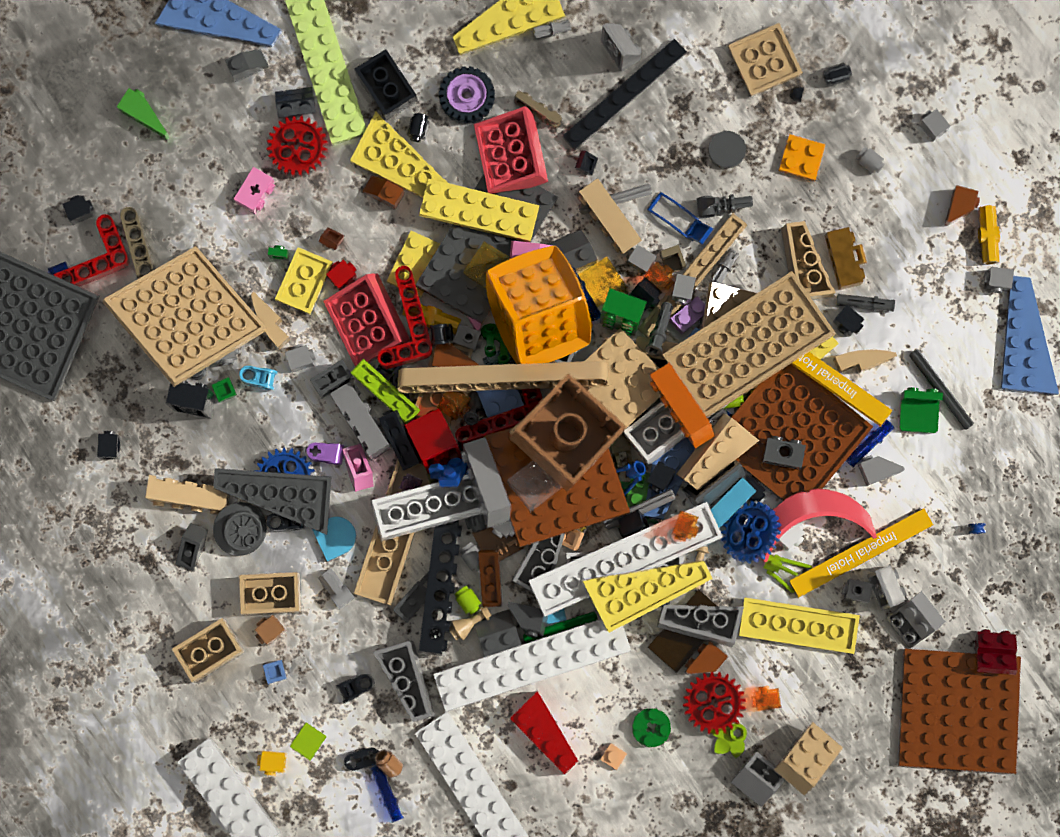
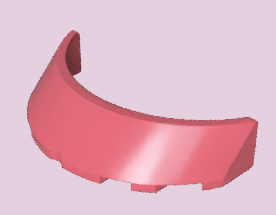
[757,489,877,562]

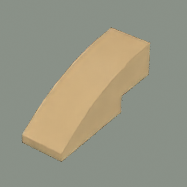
[251,292,290,350]
[833,349,897,373]

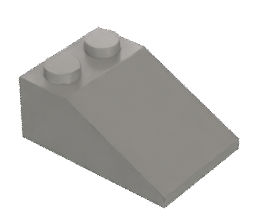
[601,23,642,72]
[867,565,907,611]

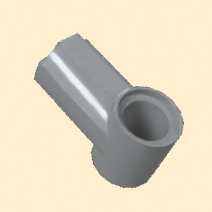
[318,568,355,609]

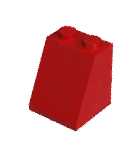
[405,408,462,474]

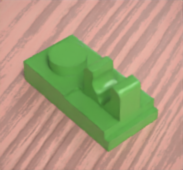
[626,472,651,508]

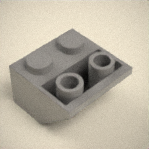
[886,591,946,649]
[731,752,785,807]

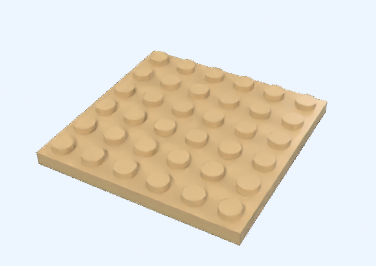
[103,246,266,387]

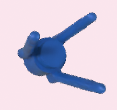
[616,461,646,495]

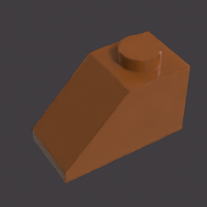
[362,175,405,210]
[944,185,980,226]

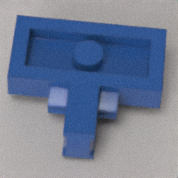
[429,458,468,487]

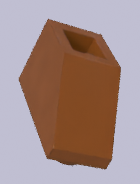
[685,642,728,675]

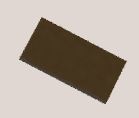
[647,589,718,673]

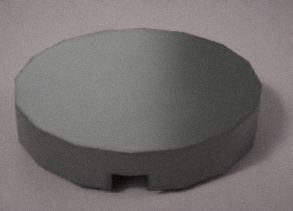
[708,131,746,169]

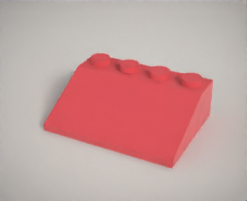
[474,106,548,194]
[323,273,411,367]

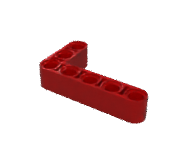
[53,214,130,287]
[377,266,433,369]
[455,389,543,449]

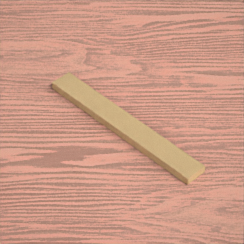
[638,213,747,338]

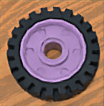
[439,66,495,124]

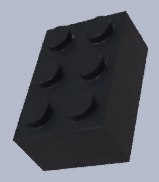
[354,49,418,121]
[166,380,216,419]

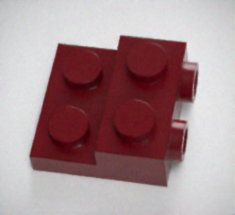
[975,629,1017,675]

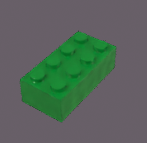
[599,288,646,337]

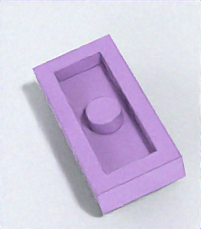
[669,296,705,335]

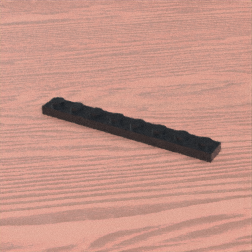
[562,38,687,151]

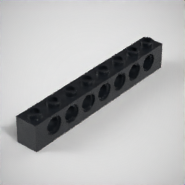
[419,520,462,656]

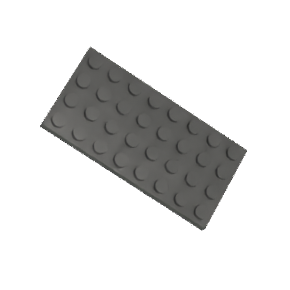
[416,174,558,324]

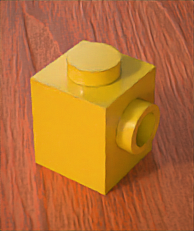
[257,751,287,776]

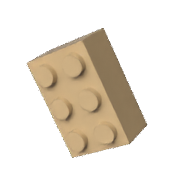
[239,572,301,615]
[172,618,244,683]
[774,722,843,795]

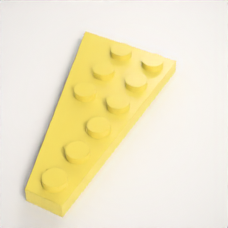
[453,0,565,56]
[350,112,448,198]
[582,560,713,633]

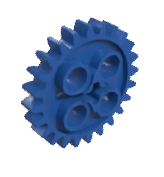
[254,447,315,475]
[721,501,782,564]

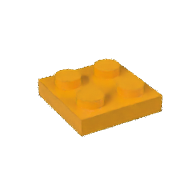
[779,134,826,182]

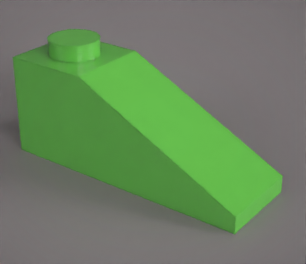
[117,88,169,140]

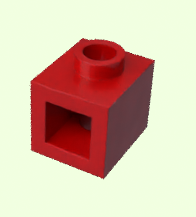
[326,259,357,291]

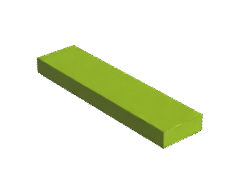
[350,359,420,424]

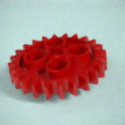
[267,115,328,177]
[683,672,746,735]

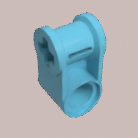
[239,366,278,390]

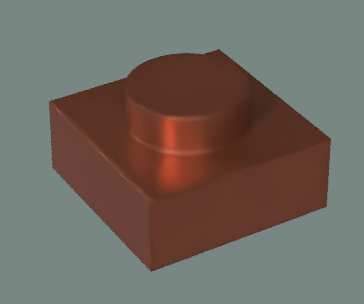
[319,227,345,250]

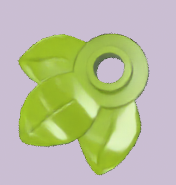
[711,724,747,758]

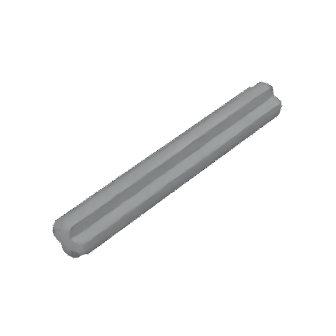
[579,184,652,215]
[604,489,675,530]

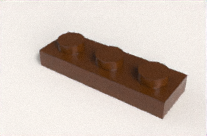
[478,550,502,607]

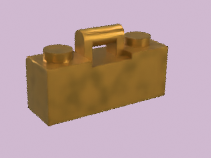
[825,227,867,290]

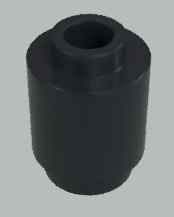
[823,63,852,86]
[407,113,429,142]
[744,475,766,503]

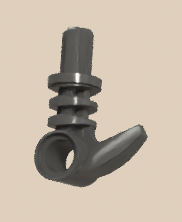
[696,194,753,218]

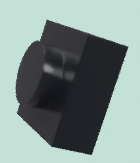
[575,150,598,175]

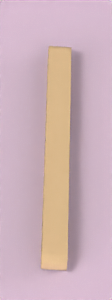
[397,361,608,393]

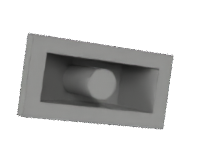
[858,455,905,486]

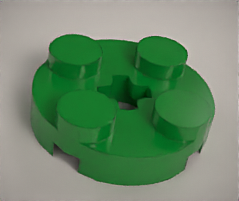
[632,708,671,747]

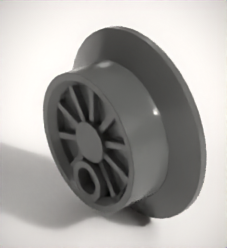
[213,502,267,556]

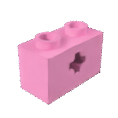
[234,167,275,214]

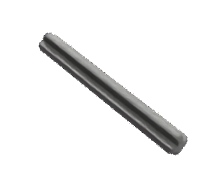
[909,349,974,430]

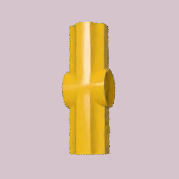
[978,205,1000,265]
[402,304,461,335]

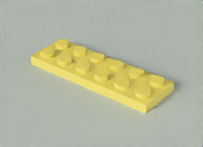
[419,178,540,242]
[738,597,860,654]

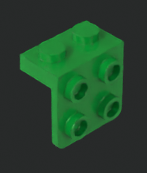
[899,387,943,434]

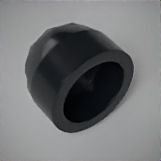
[790,86,804,102]

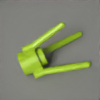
[763,554,812,593]

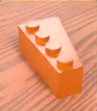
[650,363,715,448]

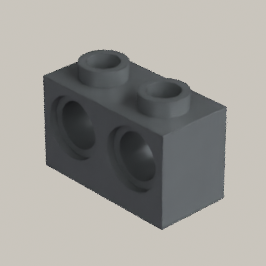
[310,359,354,399]

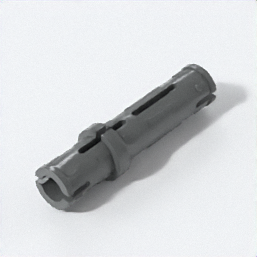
[836,293,895,312]

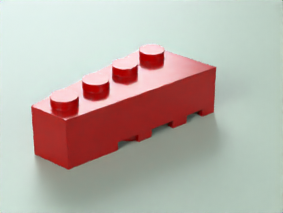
[510,691,578,775]

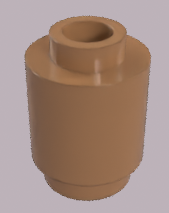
[375,749,403,778]

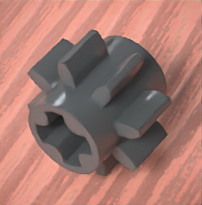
[465,514,487,533]

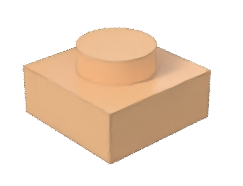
[562,530,584,551]
[600,743,627,770]

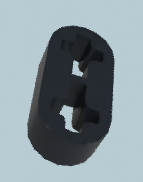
[344,748,379,771]

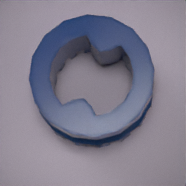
[968,523,986,534]

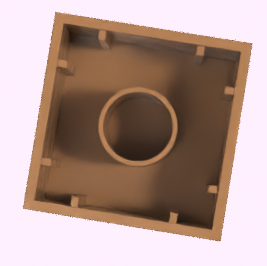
[510,373,626,492]

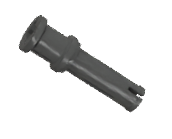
[645,302,673,356]

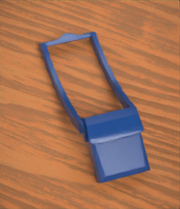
[647,192,713,244]

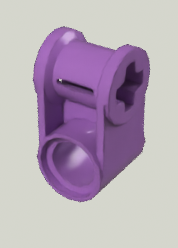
[307,442,344,465]

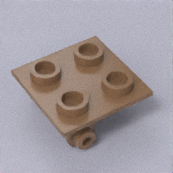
[472,525,524,562]

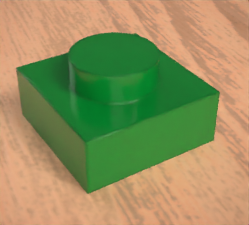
[268,245,289,261]
[212,377,237,403]

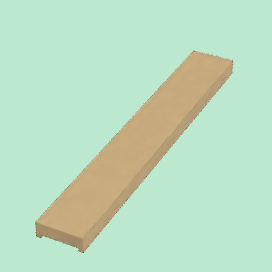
[354,342,474,606]

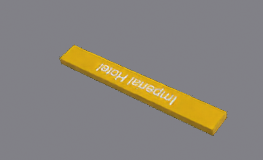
[791,352,893,427]
[789,508,933,598]

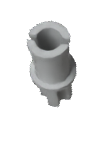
[533,19,571,38]
[711,249,739,284]

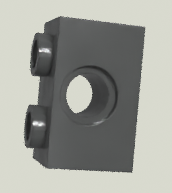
[762,436,806,470]

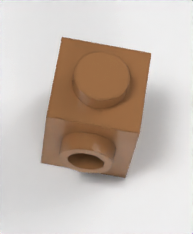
[255,615,287,645]

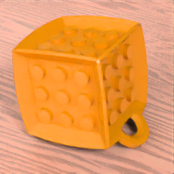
[486,245,593,364]

